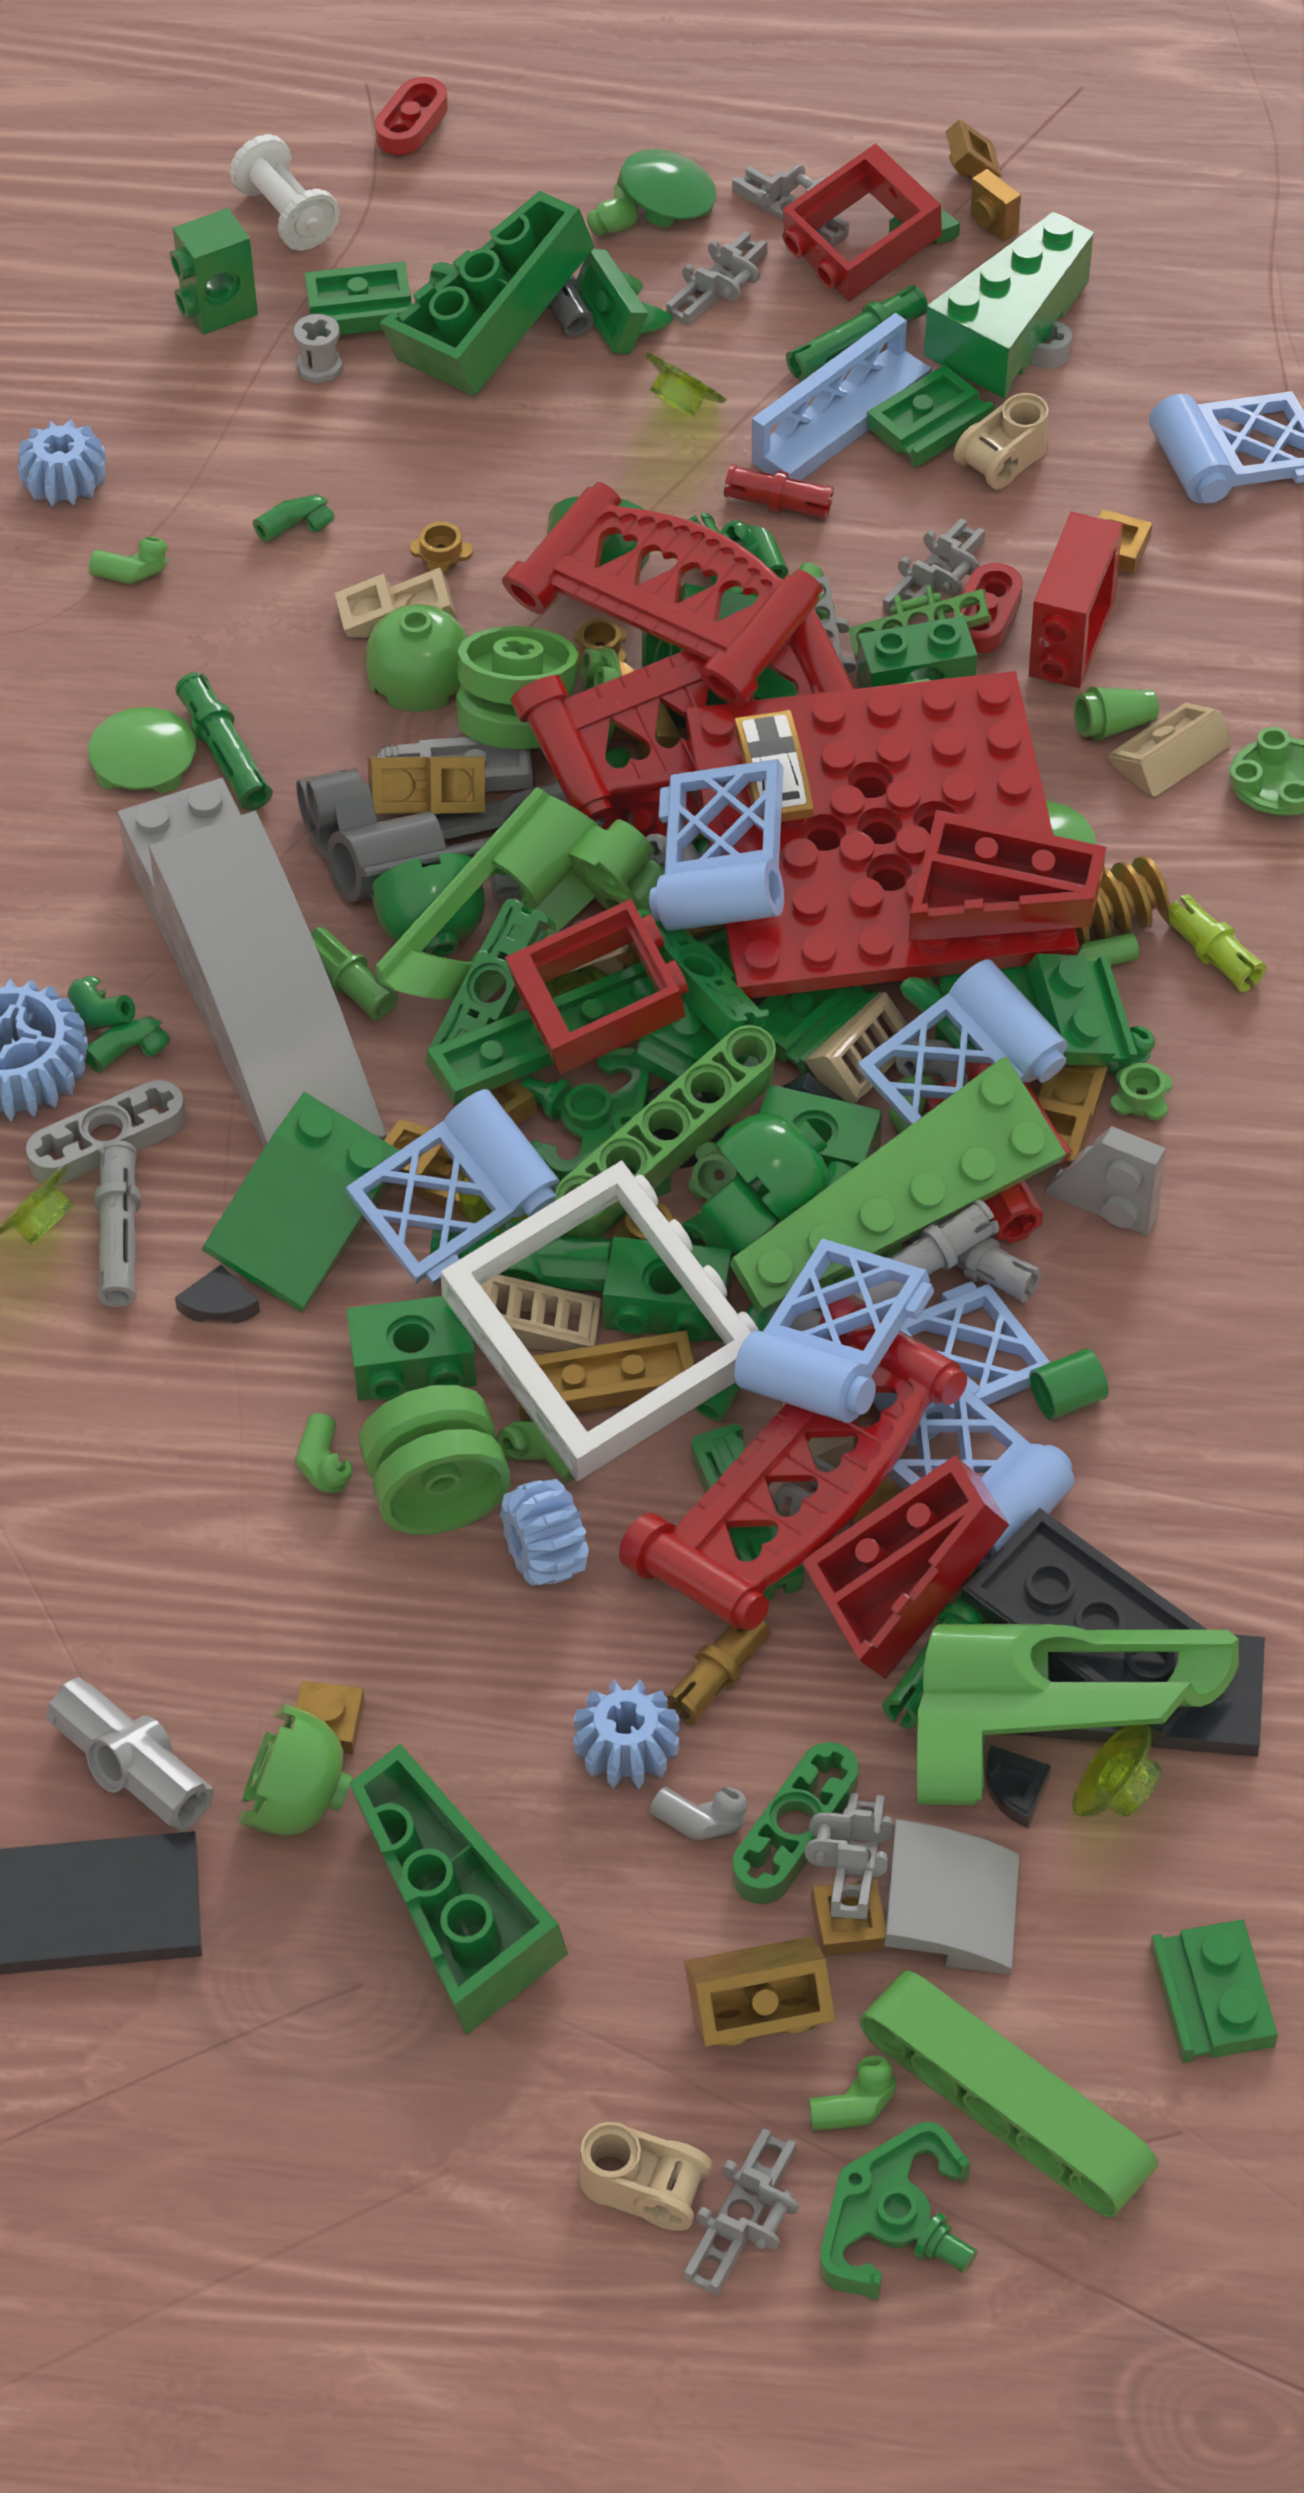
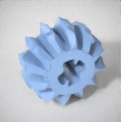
[17,419,106,507]
[500,1479,589,1586]
[573,1679,680,1789]

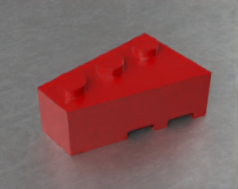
[908,810,1107,941]
[802,1455,1009,1680]

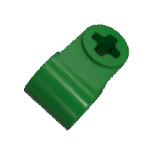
[681,1174,779,1254]

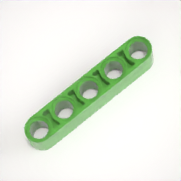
[554,1025,776,1238]
[859,1970,1158,2218]

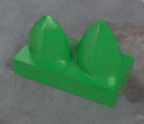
[576,249,673,354]

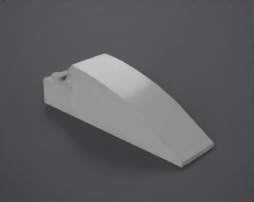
[117,777,387,1148]

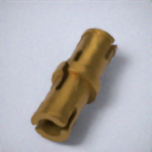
[665,1620,771,1725]

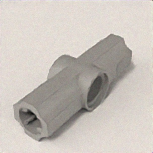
[46,1677,214,1832]

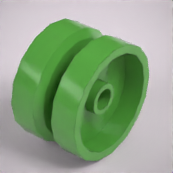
[456,626,579,749]
[358,1385,511,1535]

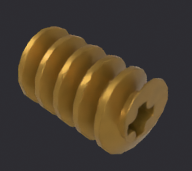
[1075,855,1170,946]

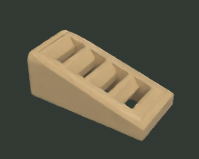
[804,991,908,1103]
[476,1275,601,1351]

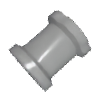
[293,314,343,384]

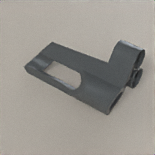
[296,768,606,903]

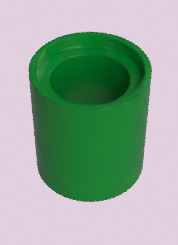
[1029,1348,1109,1420]

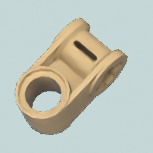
[953,393,1049,490]
[579,2122,713,2231]

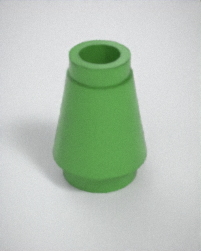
[1073,686,1159,741]

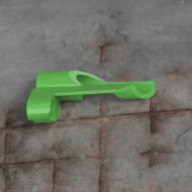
[376,787,665,1002]
[917,1624,1239,1806]

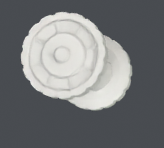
[229,134,340,251]

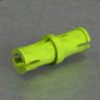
[1165,894,1267,992]

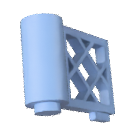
[1149,391,1304,503]
[649,759,784,931]
[858,959,1068,1126]
[346,1089,560,1285]
[734,1238,934,1423]
[873,1281,1050,1446]
[888,1376,1075,1567]

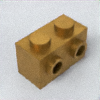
[684,1936,835,2047]

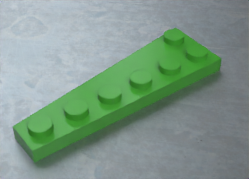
[730,1056,1066,1316]

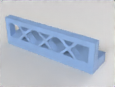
[752,313,932,480]

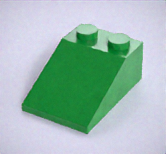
[202,1091,400,1312]

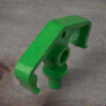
[521,1048,652,1182]
[820,2122,978,2300]

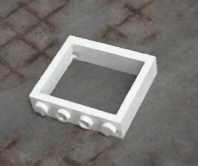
[441,1160,759,1482]

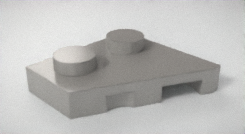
[1045,1126,1166,1236]

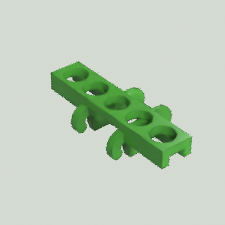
[848,585,992,659]

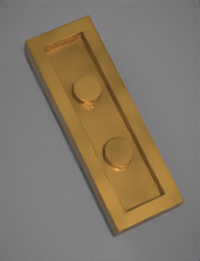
[515,1330,695,1421]

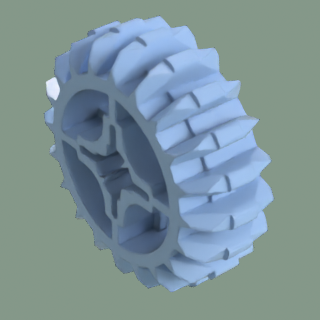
[0,977,88,1122]

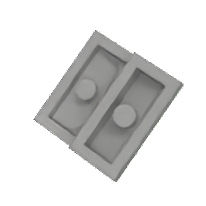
[883,1819,1019,1975]

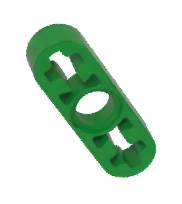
[733,1742,858,1904]

